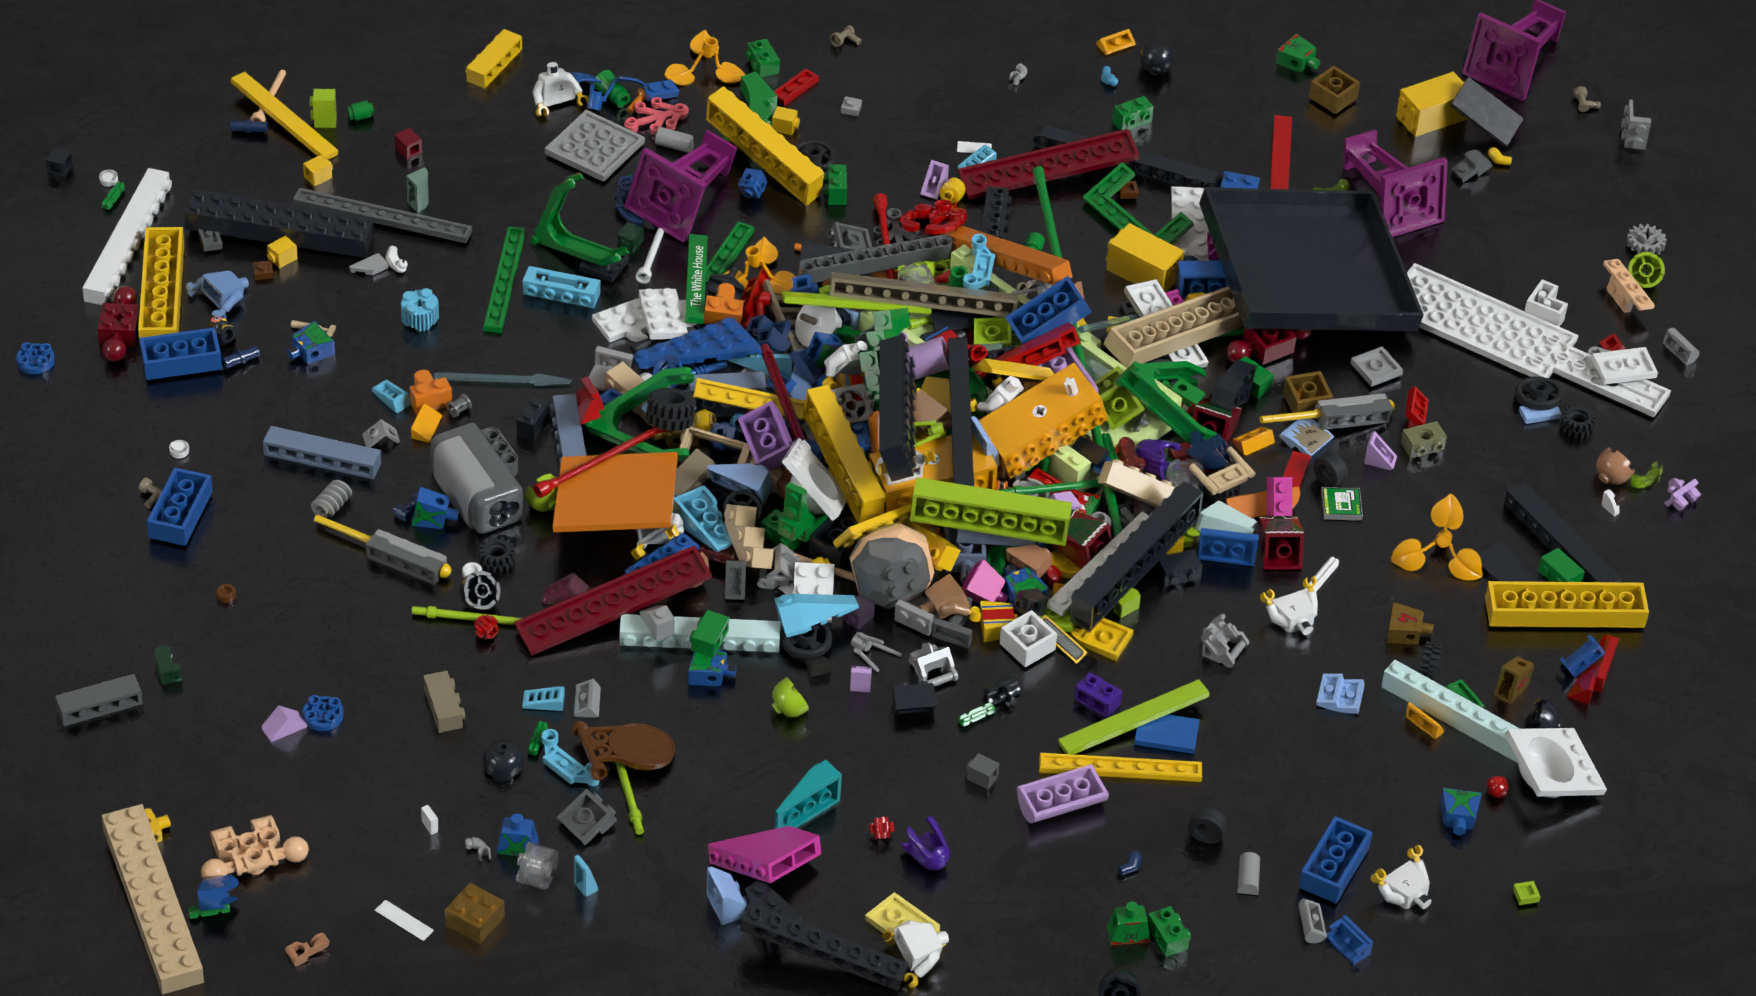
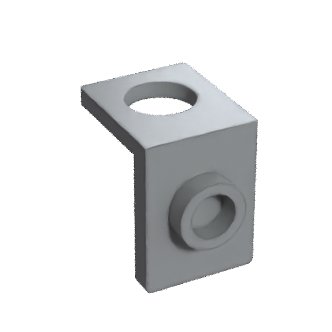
[362,419,400,448]

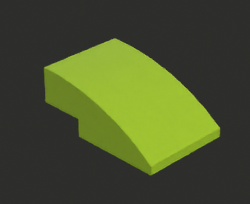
[974,317,1023,348]
[1094,366,1145,431]

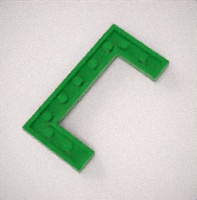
[1083,162,1194,245]

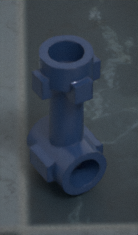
[393,492,419,521]

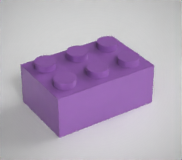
[738,401,793,471]

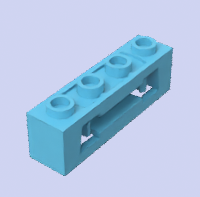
[523,266,600,308]

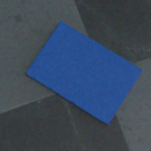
[1197,528,1259,566]
[1134,715,1200,754]

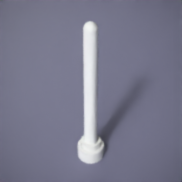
[636,228,664,283]

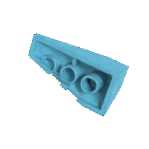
[727,354,792,377]
[673,485,733,552]
[774,594,859,637]

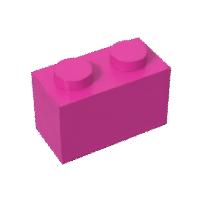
[1267,477,1292,516]

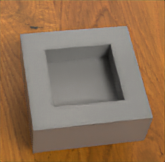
[841,97,862,116]

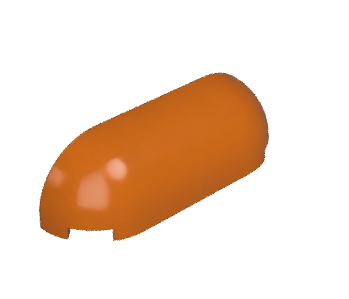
[1226,486,1300,518]

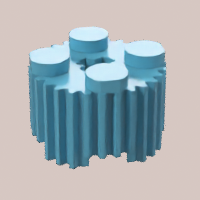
[401,288,439,332]

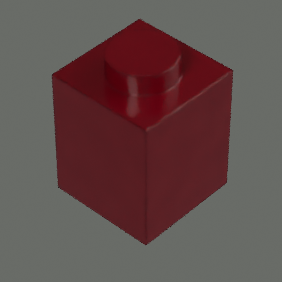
[395,128,422,160]

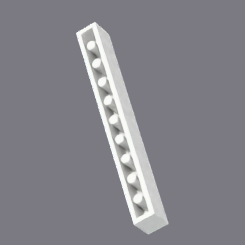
[83,168,172,305]

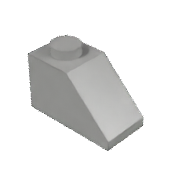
[640,605,675,641]

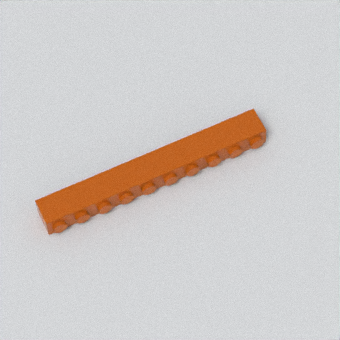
[940,226,1072,285]

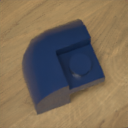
[746,315,791,354]
[1187,430,1231,471]

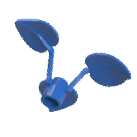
[570,72,648,110]

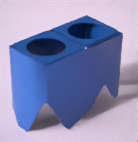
[197,875,239,911]

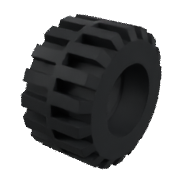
[646,388,696,431]

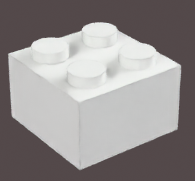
[1000,610,1057,667]

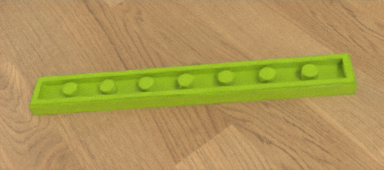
[781,291,932,314]
[1058,679,1209,755]

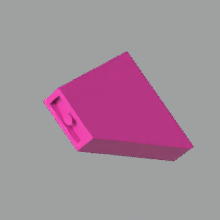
[708,826,821,883]

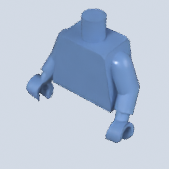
[186,271,249,319]

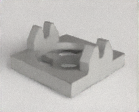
[831,383,875,425]

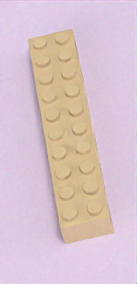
[1104,286,1244,368]
[102,804,204,994]

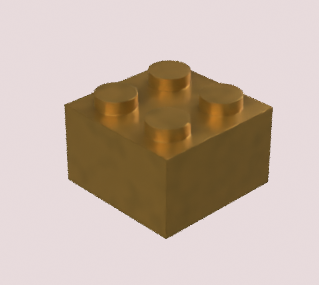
[1309,66,1360,114]
[1283,371,1333,413]
[445,883,505,944]

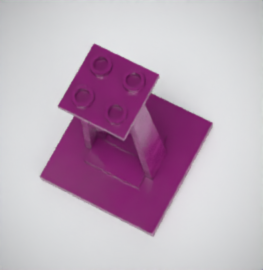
[1462,0,1566,101]
[624,130,737,243]
[1343,130,1448,237]

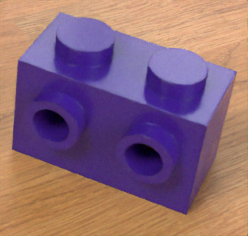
[1074,672,1122,718]

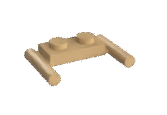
[1189,447,1256,495]

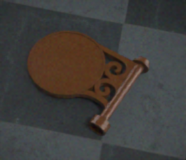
[572,721,675,781]

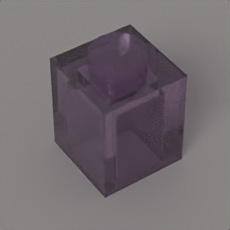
[843,594,875,630]

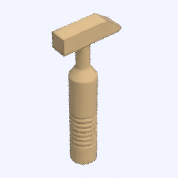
[291,320,336,337]

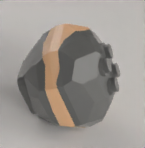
[849,522,934,609]

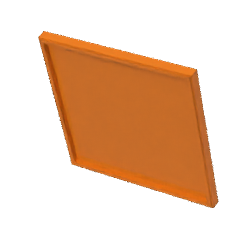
[553,452,678,532]

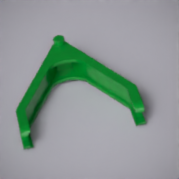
[530,173,629,266]
[1115,361,1217,444]
[584,367,695,465]

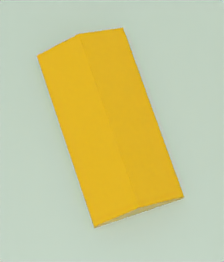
[973,358,1054,381]

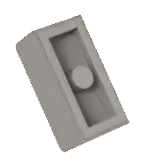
[574,679,601,718]

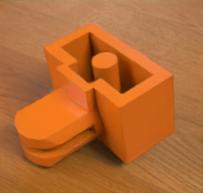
[704,283,744,325]
[410,370,452,415]

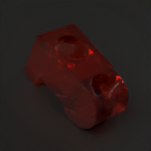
[1115,437,1146,473]

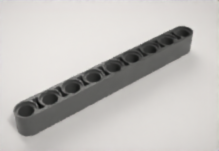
[798,235,953,283]

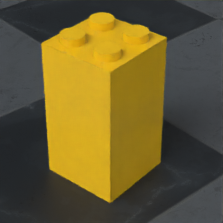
[1396,72,1467,137]
[1106,223,1184,293]

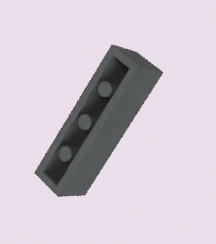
[55,674,143,726]

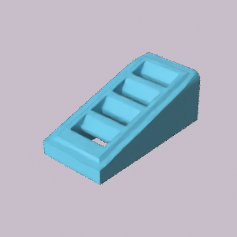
[958,144,997,169]
[372,380,411,413]
[522,687,565,711]
[574,855,598,897]

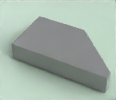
[349,253,388,275]

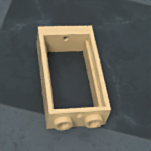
[679,427,752,466]

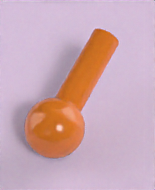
[627,87,646,114]

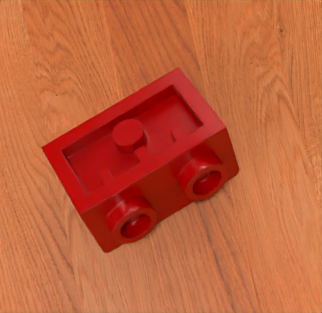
[1405,386,1429,428]

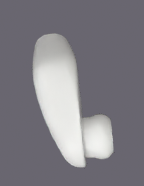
[385,246,408,273]

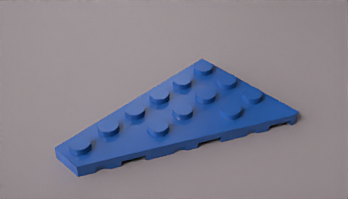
[632,317,762,369]

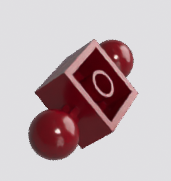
[97,286,140,362]
[1226,329,1312,364]

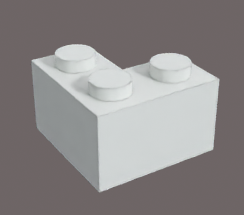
[1525,280,1568,327]

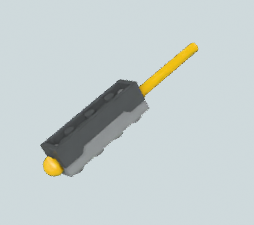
[1259,394,1395,430]
[314,515,451,585]

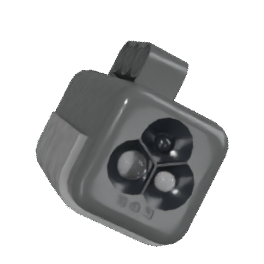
[431,423,523,534]

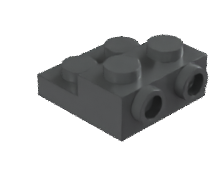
[827,222,872,251]
[557,789,617,845]

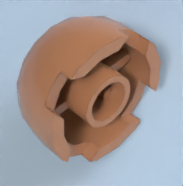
[1596,447,1635,485]

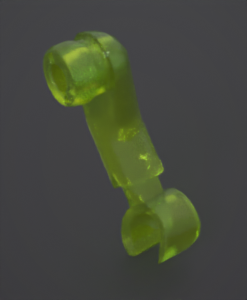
[1312,179,1349,191]
[1630,461,1663,488]

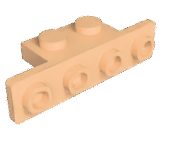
[1603,259,1655,313]

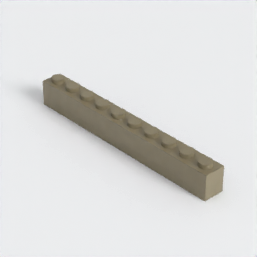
[829,272,1018,317]

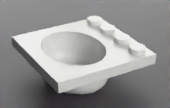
[782,438,846,521]
[1505,728,1607,798]

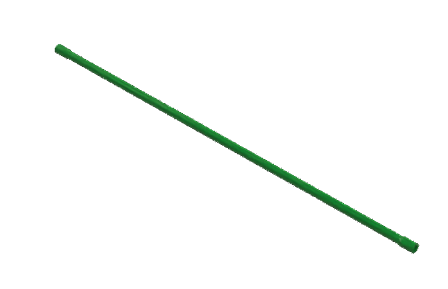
[1032,166,1123,538]

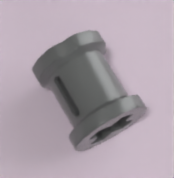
[446,394,472,417]

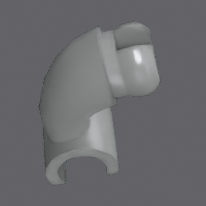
[1009,63,1027,85]
[465,837,491,861]

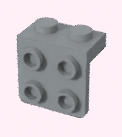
[1621,100,1651,150]
[589,346,633,392]
[894,596,943,636]

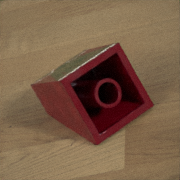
[1192,396,1242,443]
[1051,509,1112,569]
[1258,516,1305,569]

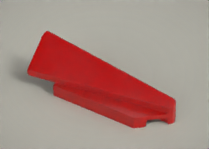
[741,266,774,329]
[993,322,1081,366]
[576,376,604,425]
[1567,634,1619,704]

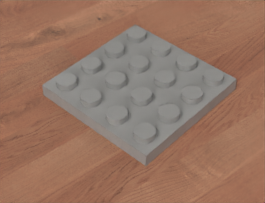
[545,110,645,182]

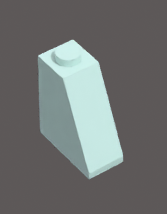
[1195,501,1258,534]

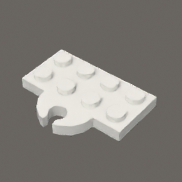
[639,288,696,339]
[592,298,648,343]

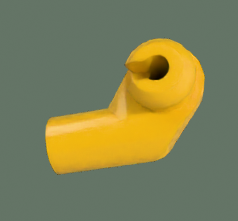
[1488,148,1512,166]

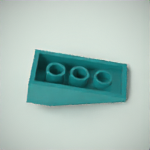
[775,760,842,829]

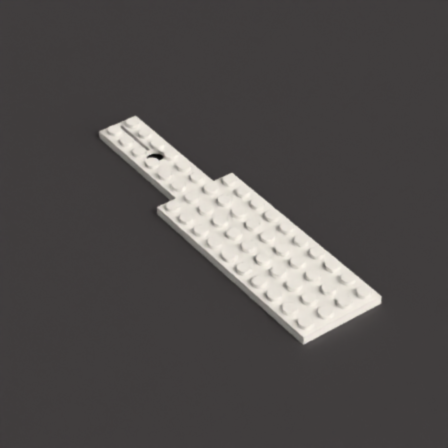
[1407,263,1671,417]

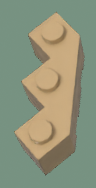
[724,504,774,569]

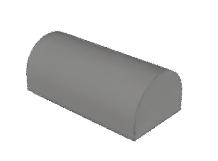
[655,127,694,153]
[1663,328,1699,365]
[1237,852,1260,895]
[1298,898,1327,943]

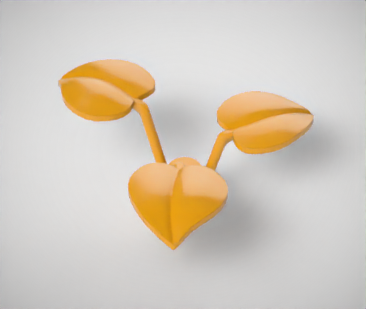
[664,30,745,85]
[724,237,796,295]
[1391,494,1483,581]

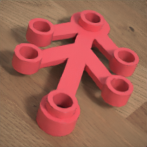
[624,97,689,135]

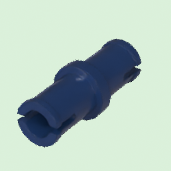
[230,119,268,134]
[221,346,260,369]

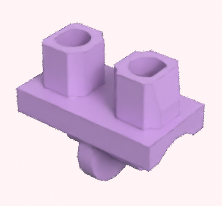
[1664,478,1701,511]

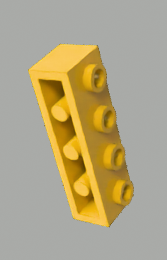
[901,518,961,571]

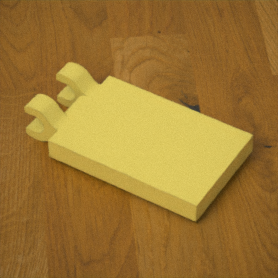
[865,892,946,947]

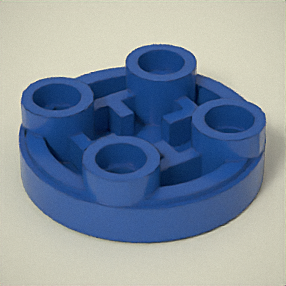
[16,342,55,374]
[302,695,344,731]

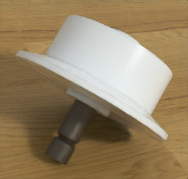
[795,305,842,347]

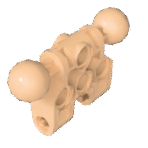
[201,815,309,879]

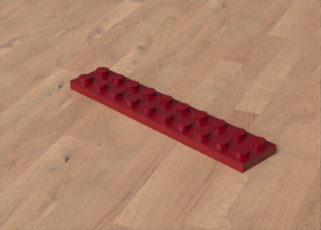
[958,129,1140,200]
[514,545,712,656]

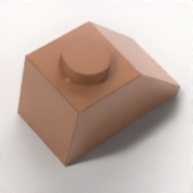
[1006,544,1052,578]

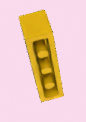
[465,29,522,89]

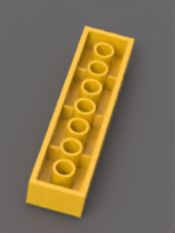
[706,86,824,206]
[138,227,184,342]
[803,385,887,524]
[1485,581,1649,628]

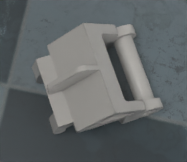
[757,543,802,589]
[1201,614,1249,668]
[909,643,958,686]

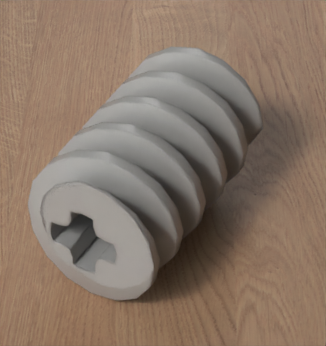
[311,480,352,518]

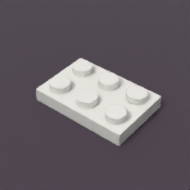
[1592,347,1658,384]
[793,562,834,623]

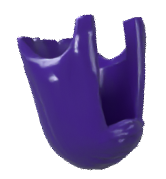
[1134,439,1181,480]
[901,816,950,871]

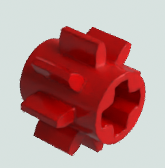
[474,614,499,640]
[869,817,894,839]

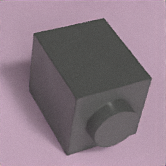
[966,753,999,789]

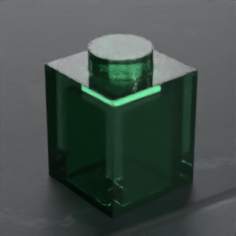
[617,222,644,254]

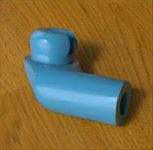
[1101,66,1118,87]

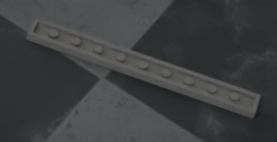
[293,188,472,243]

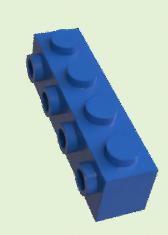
[625,533,699,575]

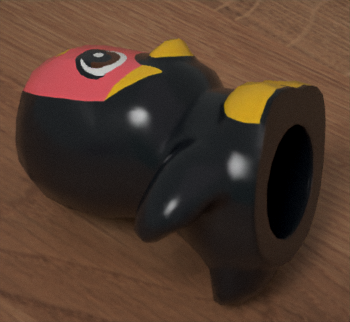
[208,317,236,345]

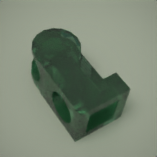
[154,645,182,685]

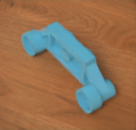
[963,234,995,290]
[542,729,599,786]

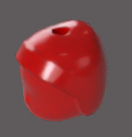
[1487,776,1509,798]

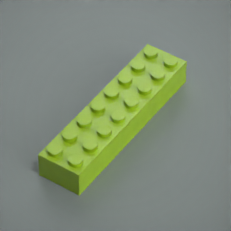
[910,477,1072,546]

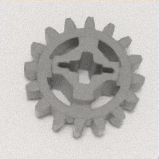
[1626,224,1667,255]

